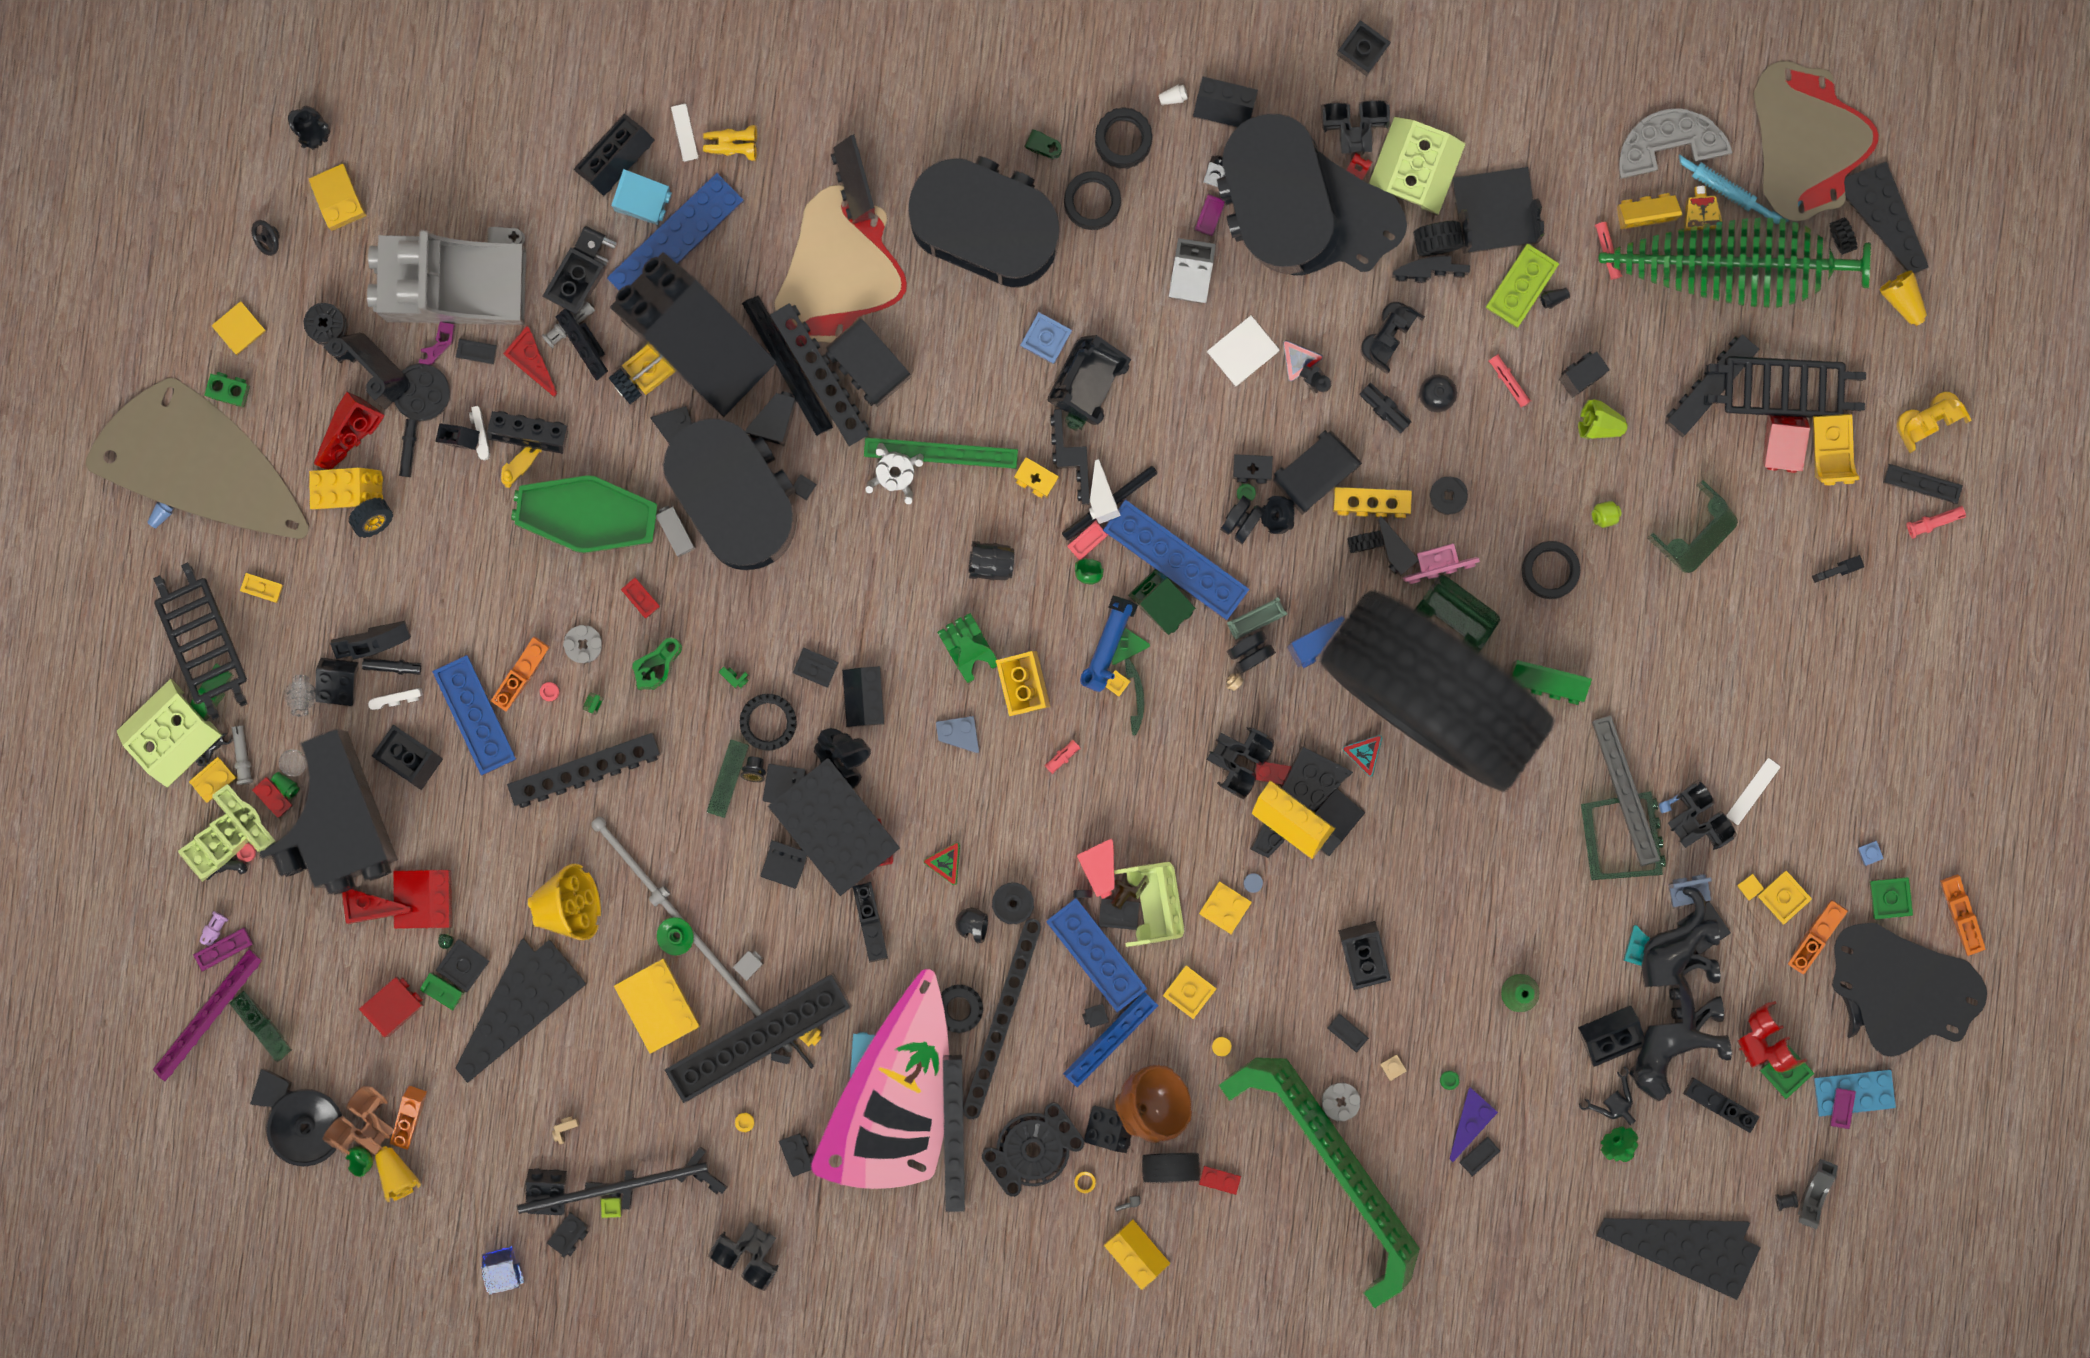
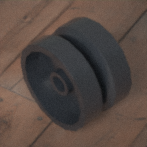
[1220,495,1266,544]
[1226,630,1276,674]
[992,883,1034,924]

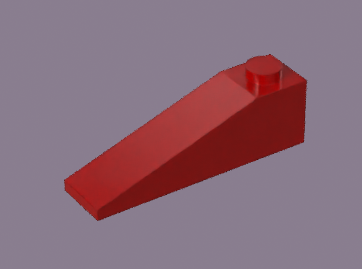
[314,392,385,470]

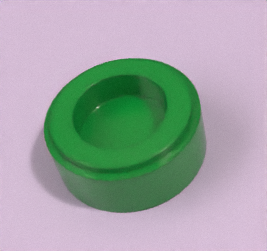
[1237,484,1256,502]
[1440,1071,1459,1090]

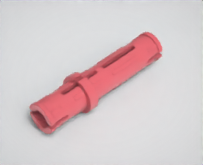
[1595,221,1622,280]
[1489,354,1531,408]

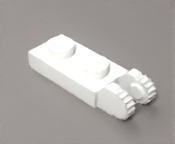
[469,406,490,461]
[368,688,423,710]

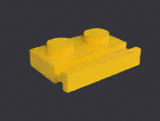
[189,757,237,803]

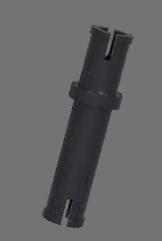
[399,419,418,477]
[362,658,422,675]

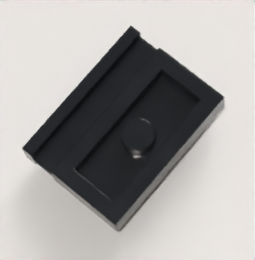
[793,647,839,688]
[1099,899,1140,930]

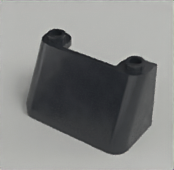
[323,333,409,410]
[1047,335,1131,425]
[1273,430,1362,515]

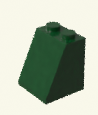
[1128,569,1196,635]

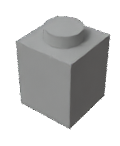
[733,951,764,981]

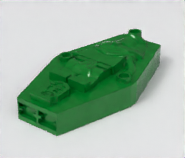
[511,475,657,554]

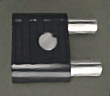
[574,225,617,266]

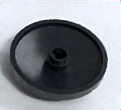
[266,1089,342,1167]

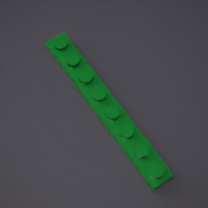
[864,438,1018,469]

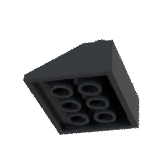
[831,134,875,224]

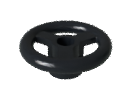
[251,220,280,256]

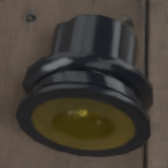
[740,756,766,782]

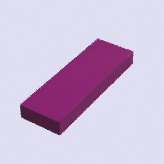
[193,927,254,972]

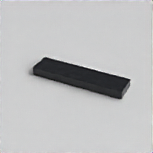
[1883,464,1963,504]

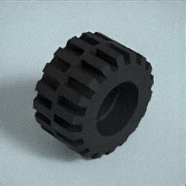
[1413,221,1465,256]
[941,984,983,1033]

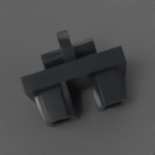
[1299,365,1332,394]

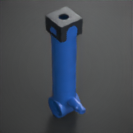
[1080,595,1138,692]

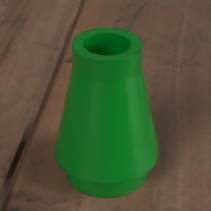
[271,772,300,799]

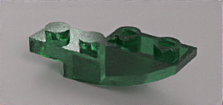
[229,991,292,1062]

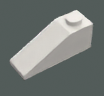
[1089,459,1121,524]

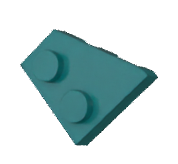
[1623,925,1650,966]

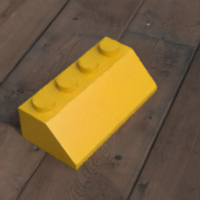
[1252,781,1335,859]

